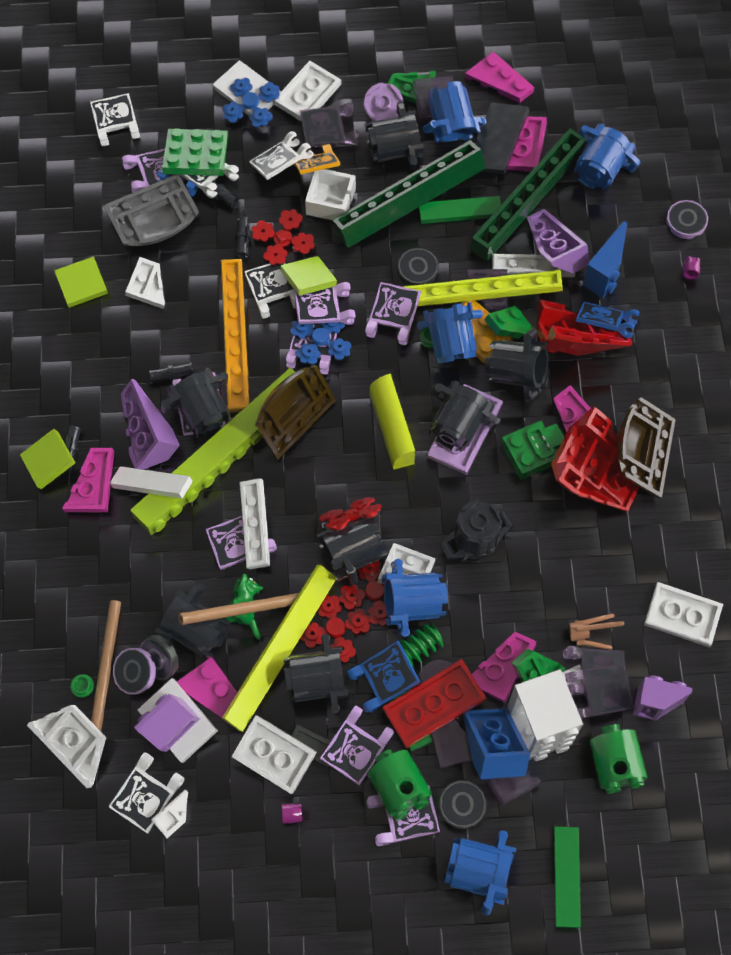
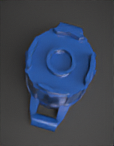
[423,81,486,143]
[574,123,641,190]
[417,302,483,363]
[381,558,448,638]
[444,831,516,915]

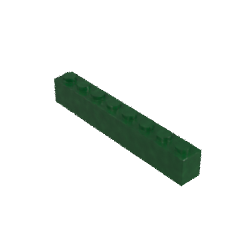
[471,129,586,261]
[332,140,485,248]

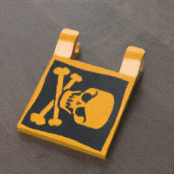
[293,144,340,174]

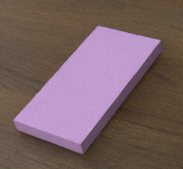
[427,384,503,475]

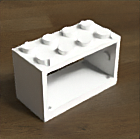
[507,669,583,761]

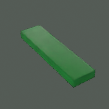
[419,196,501,224]
[554,827,581,928]

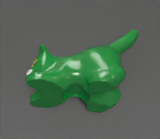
[225,574,263,640]

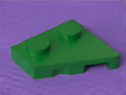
[388,71,436,106]
[484,306,539,339]
[511,648,566,683]

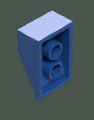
[582,221,627,299]
[463,708,530,779]

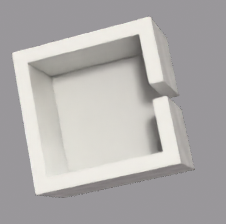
[305,169,356,220]

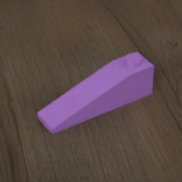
[527,209,590,273]
[121,379,179,470]

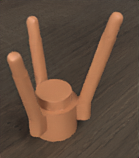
[569,614,624,650]

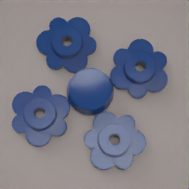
[222,77,280,127]
[290,321,351,365]

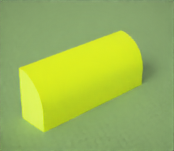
[370,374,415,470]

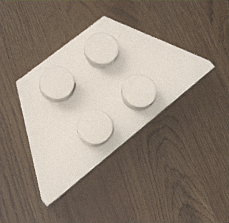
[27,705,106,788]

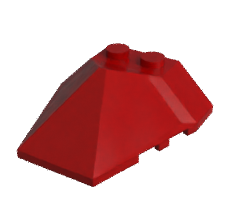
[536,299,632,356]
[551,407,639,512]

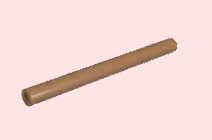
[178,593,299,625]
[91,600,121,731]

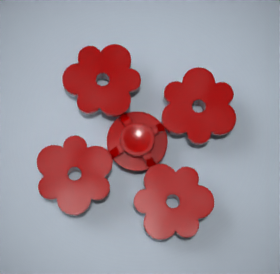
[252,209,315,265]
[319,497,381,531]
[339,560,388,626]
[300,595,370,663]

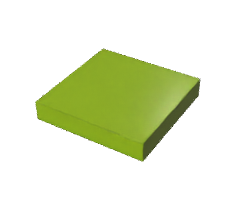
[281,256,337,296]
[54,257,108,307]
[20,429,75,489]

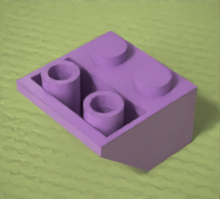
[633,676,692,720]
[134,694,200,752]

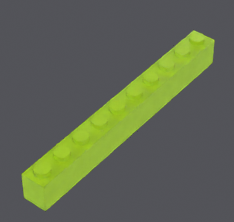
[130,367,295,535]

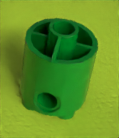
[589,724,648,794]
[367,750,432,821]

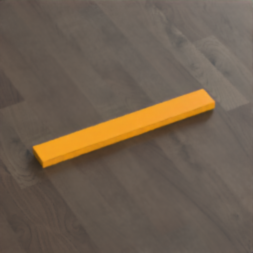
[221,259,249,413]

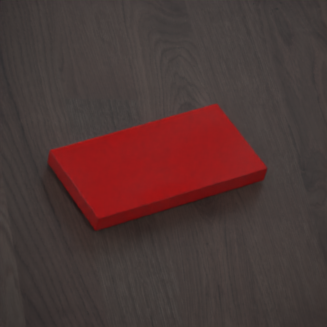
[382,659,487,748]

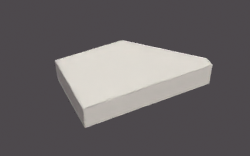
[151,790,188,838]

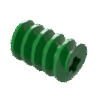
[399,621,444,667]

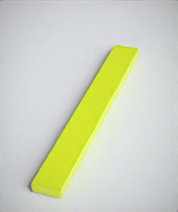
[404,270,563,306]
[222,565,336,731]

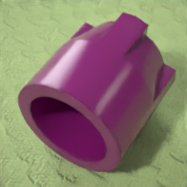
[683,256,700,279]
[282,803,302,824]

